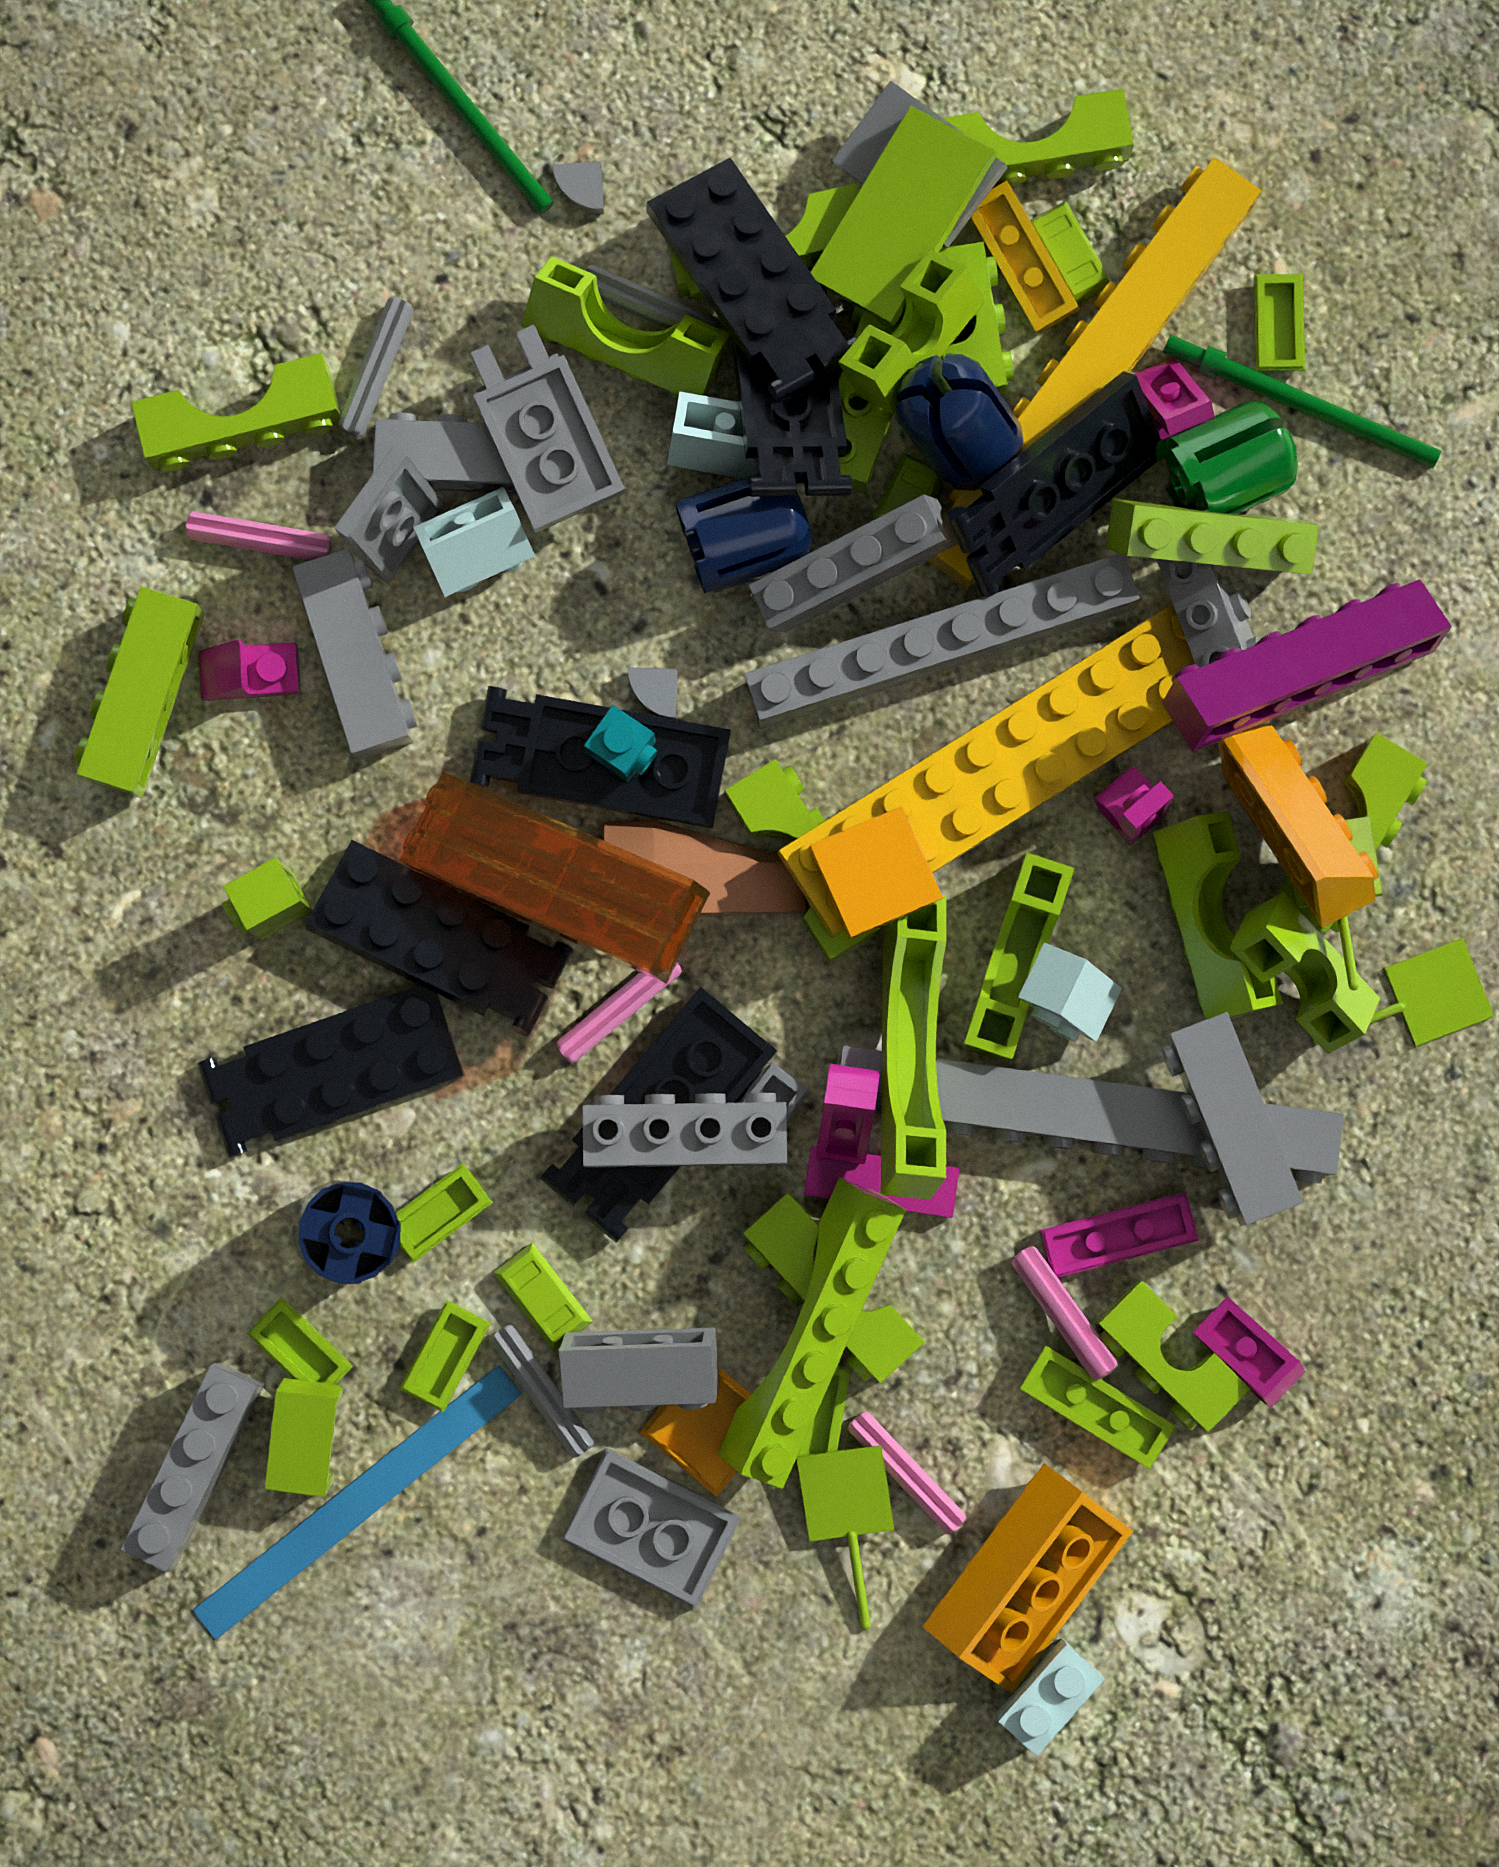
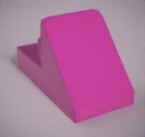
[1134,357,1215,440]
[199,640,301,701]

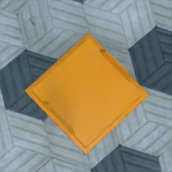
[640,1367,752,1497]

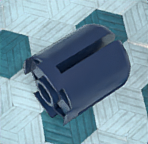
[896,353,1024,491]
[675,474,812,593]
[292,1180,401,1284]

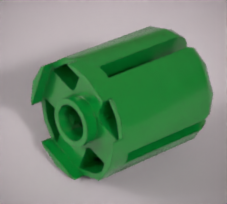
[1155,401,1298,515]

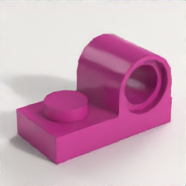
[1093,766,1174,846]
[815,1064,880,1164]
[1193,1296,1306,1408]

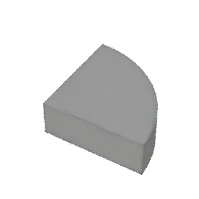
[552,161,604,214]
[628,667,678,719]

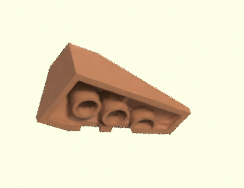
[604,820,806,918]

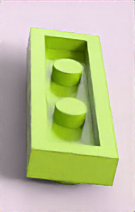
[1019,1345,1176,1469]

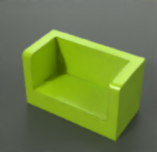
[265,1378,343,1497]

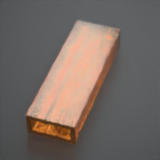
[399,771,711,984]

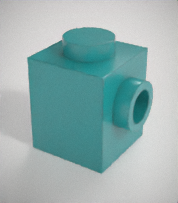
[584,705,658,782]

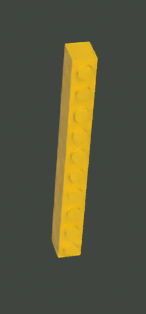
[927,157,1262,590]

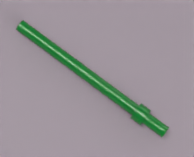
[366,0,554,215]
[1163,334,1441,468]

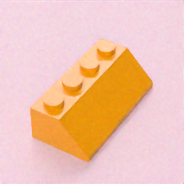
[1218,725,1378,928]
[922,1463,1133,1694]

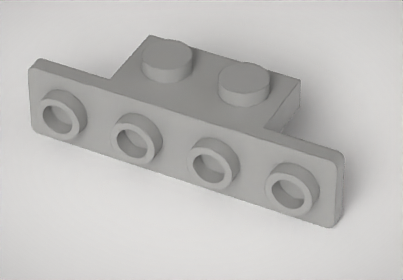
[1156,559,1271,726]

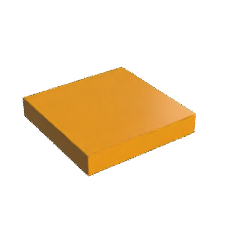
[808,806,943,940]

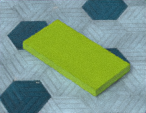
[810,106,997,326]

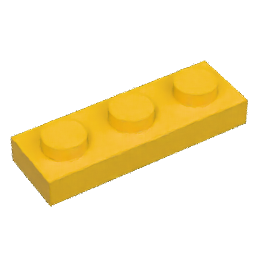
[971,180,1081,335]

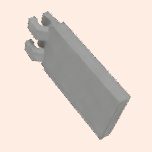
[470,324,626,533]

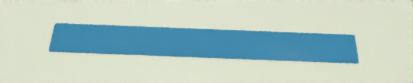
[194,1366,521,1639]

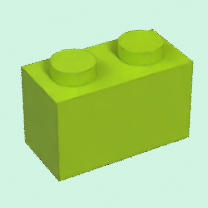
[222,857,313,940]

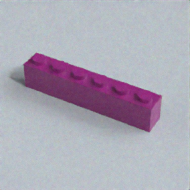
[1162,579,1452,751]

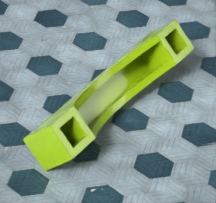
[880,896,946,1200]
[717,1177,906,1489]

